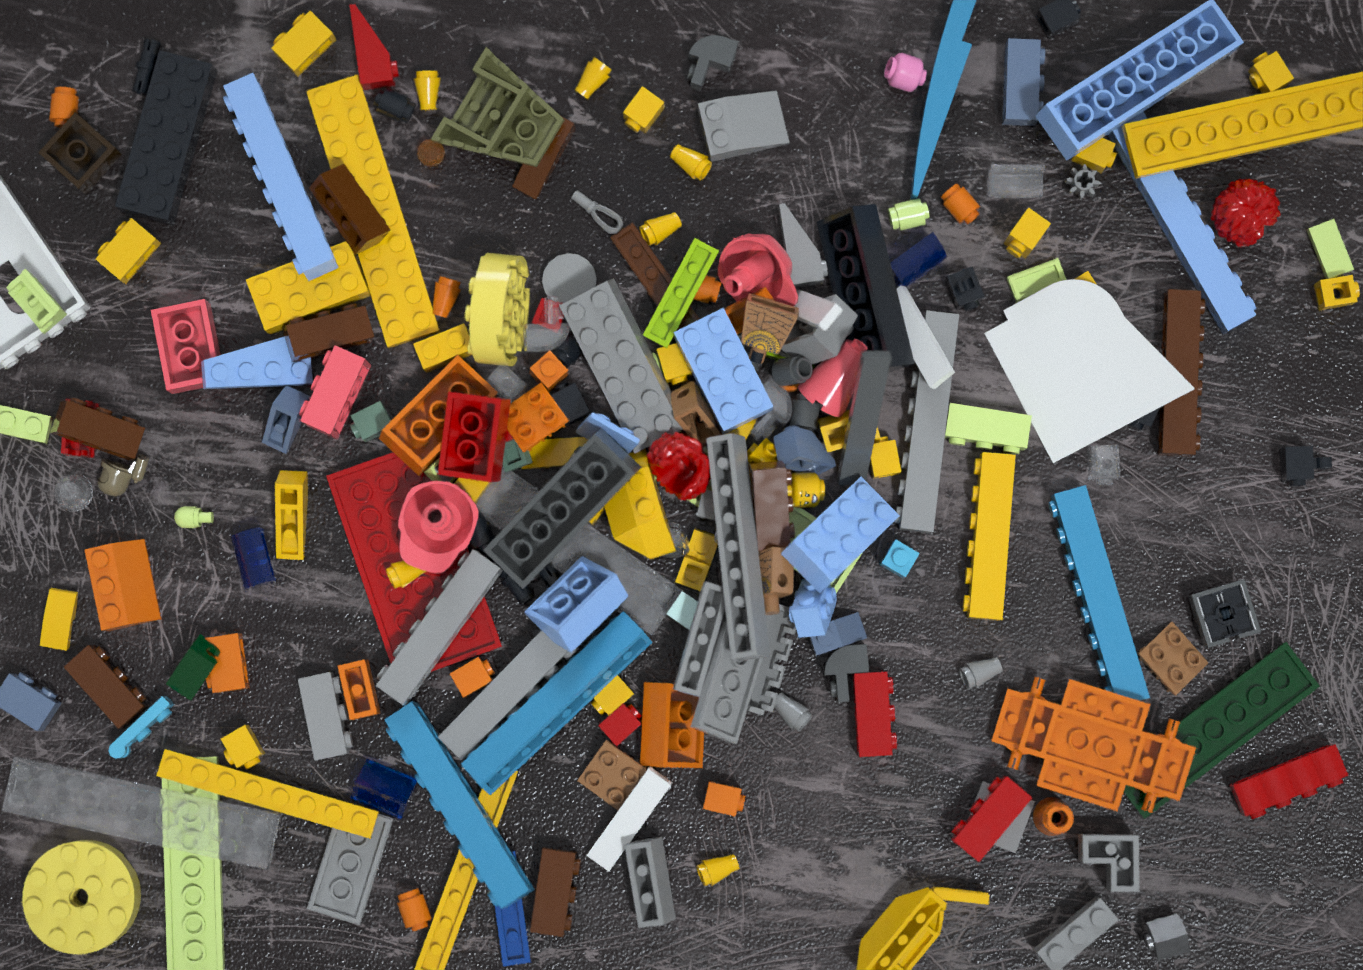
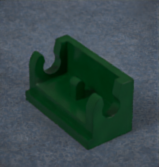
[166,634,221,701]

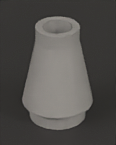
[959,657,1003,689]
[774,692,813,732]

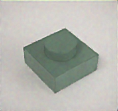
[503,440,533,472]

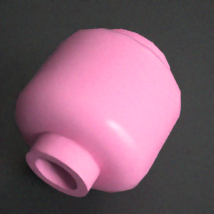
[884,53,927,92]

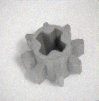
[1065,164,1100,200]

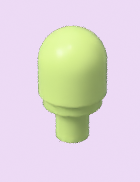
[174,506,214,528]

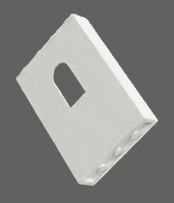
[0,175,91,369]

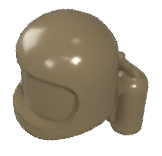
[97,454,149,497]

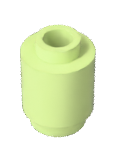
[888,198,929,231]

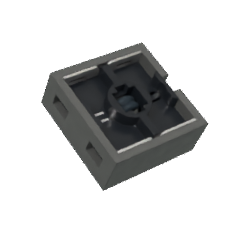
[1188,579,1261,648]

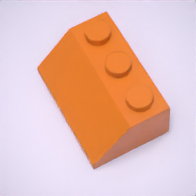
[84,539,162,631]
[640,682,704,768]

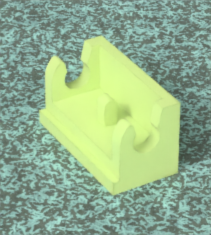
[6,269,68,334]

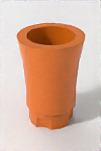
[1033,797,1074,836]

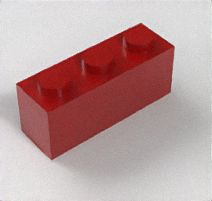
[852,672,897,757]
[951,776,1032,862]

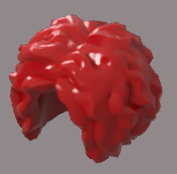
[1210,179,1281,247]
[646,432,711,501]

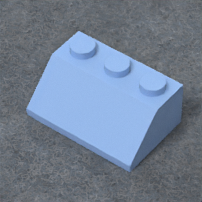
[525,556,629,653]

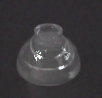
[54,473,93,511]
[663,522,690,558]

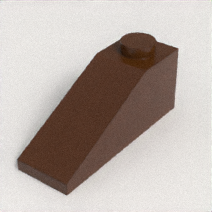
[512,116,575,200]

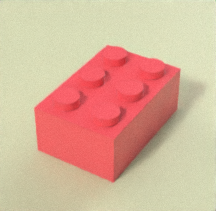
[151,299,220,394]
[299,345,371,440]

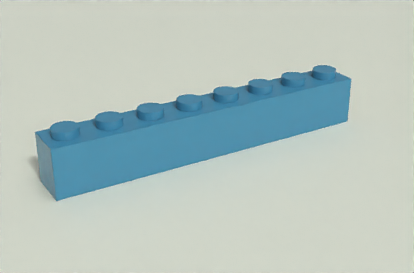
[1048,485,1150,701]
[461,611,652,795]
[384,701,535,909]

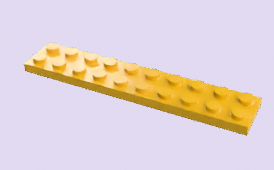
[1122,72,1363,179]
[306,75,440,348]

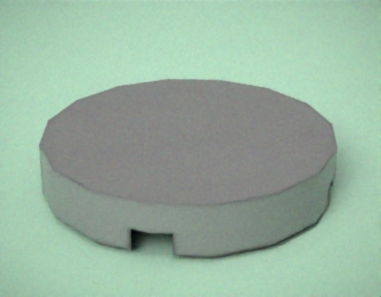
[542,253,597,305]

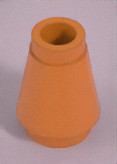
[432,276,461,318]

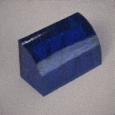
[890,232,947,288]
[231,527,277,590]
[350,758,417,819]

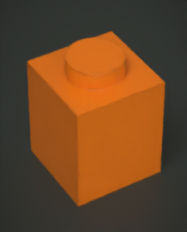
[529,350,568,392]
[450,657,495,698]
[703,781,746,816]

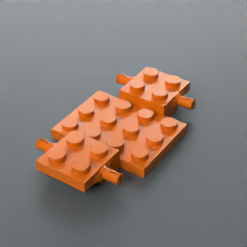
[992,676,1196,813]

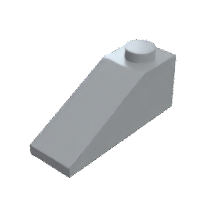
[778,203,828,288]

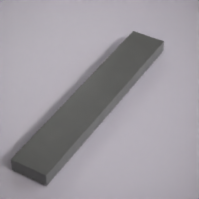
[837,351,892,485]

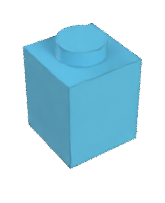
[880,539,920,579]

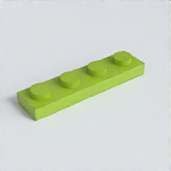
[643,238,719,348]

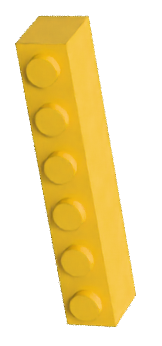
[963,452,1016,621]

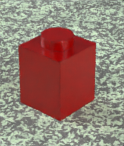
[598,703,642,746]

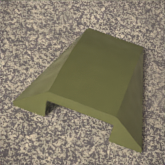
[430,47,565,167]

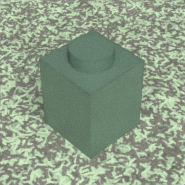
[349,401,391,442]

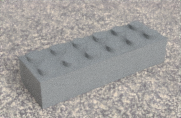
[559,278,683,454]

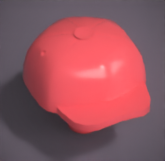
[718,233,798,306]
[398,480,478,574]

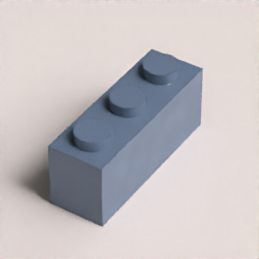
[1002,38,1045,126]

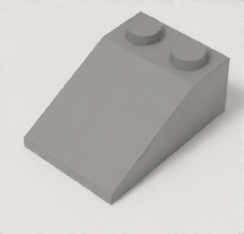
[698,91,789,162]

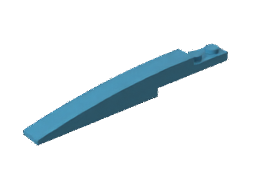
[910,0,976,200]

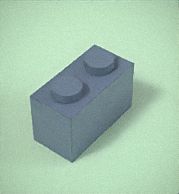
[0,672,62,731]

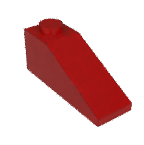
[350,4,399,90]

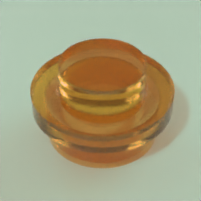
[417,139,445,167]

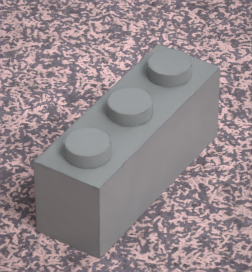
[298,672,353,761]
[625,837,676,928]
[1033,896,1119,970]

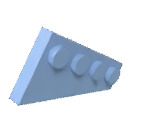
[201,337,313,389]

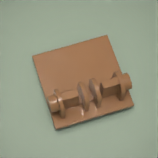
[1137,622,1209,696]
[577,740,647,811]

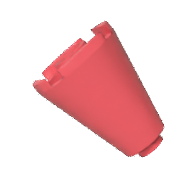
[798,339,868,417]

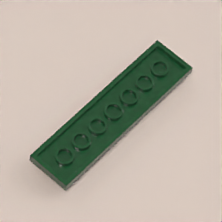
[1123,642,1320,819]

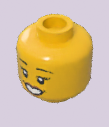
[787,472,825,508]

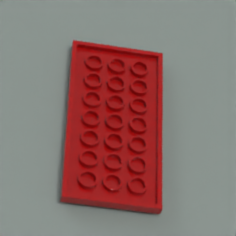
[326,452,503,672]

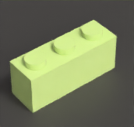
[945,403,1032,454]

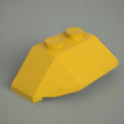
[604,448,676,560]
[857,887,947,970]

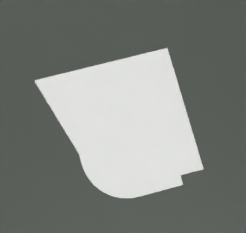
[985,279,1194,463]

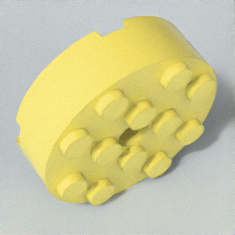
[465,253,530,366]
[22,840,141,954]

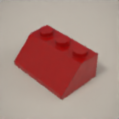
[438,392,511,482]

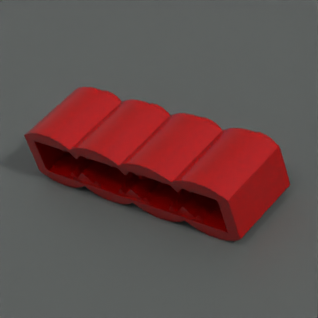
[1229,744,1348,819]

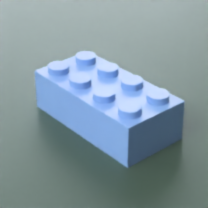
[674,308,774,435]
[781,477,899,593]

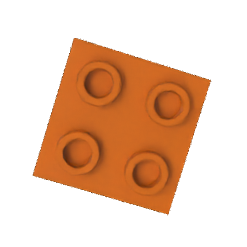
[507,382,569,453]

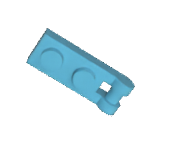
[109,696,175,759]

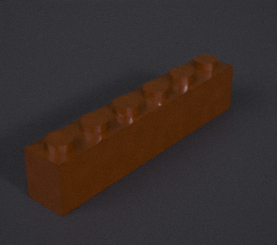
[1158,289,1205,457]

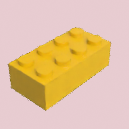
[246,241,371,335]

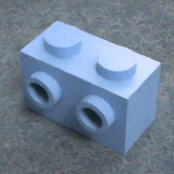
[789,579,837,638]

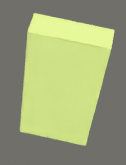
[1307,219,1354,279]
[1006,258,1067,303]

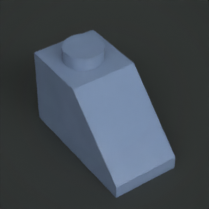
[262,385,311,454]
[773,425,836,475]
[809,612,867,656]

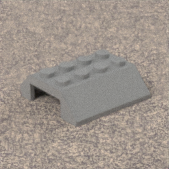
[673,581,796,715]

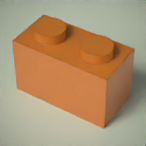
[205,633,250,693]
[338,659,381,720]

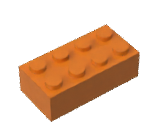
[379,355,498,476]

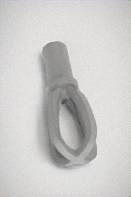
[571,190,623,234]

